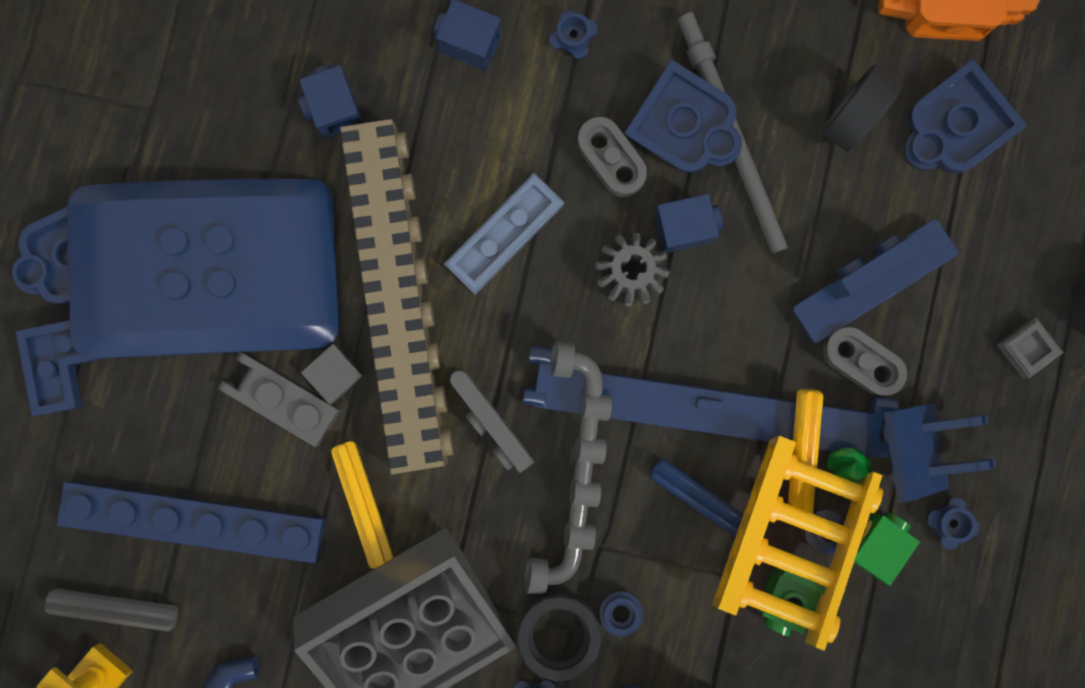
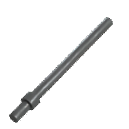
[678,12,788,254]

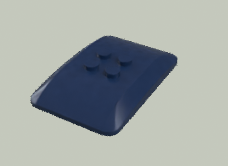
[67,179,339,359]

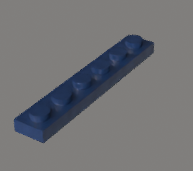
[57,481,326,563]

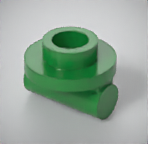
[827,447,872,483]

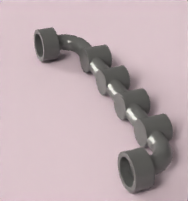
[524,341,612,595]

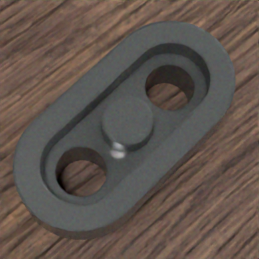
[578,117,647,197]
[823,327,907,396]

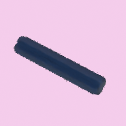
[649,459,743,537]

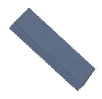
[444,173,564,295]

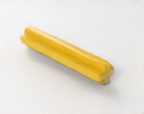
[788,389,823,514]
[331,441,394,569]

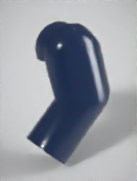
[202,656,260,688]

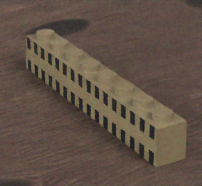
[340,119,454,474]

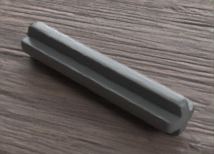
[44,589,179,631]

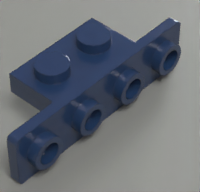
[792,219,958,343]

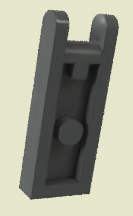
[218,352,341,447]
[450,371,534,473]

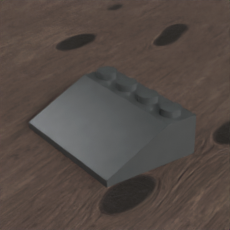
[293,527,517,688]

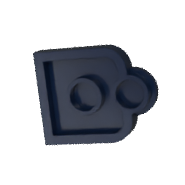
[904,59,1027,174]
[624,60,742,173]
[12,206,70,305]

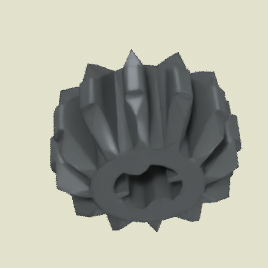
[595,233,669,307]

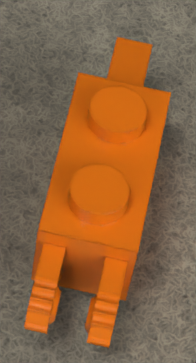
[878,0,1041,41]

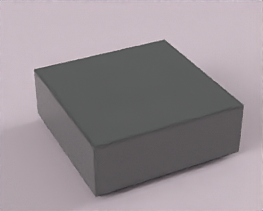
[996,318,1063,379]
[301,344,364,405]

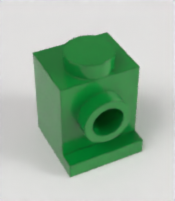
[757,567,826,637]

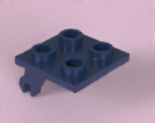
[883,403,996,503]

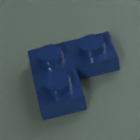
[16,320,109,417]

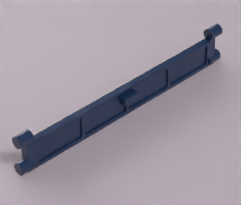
[523,346,898,458]

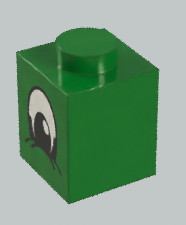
[854,511,920,586]

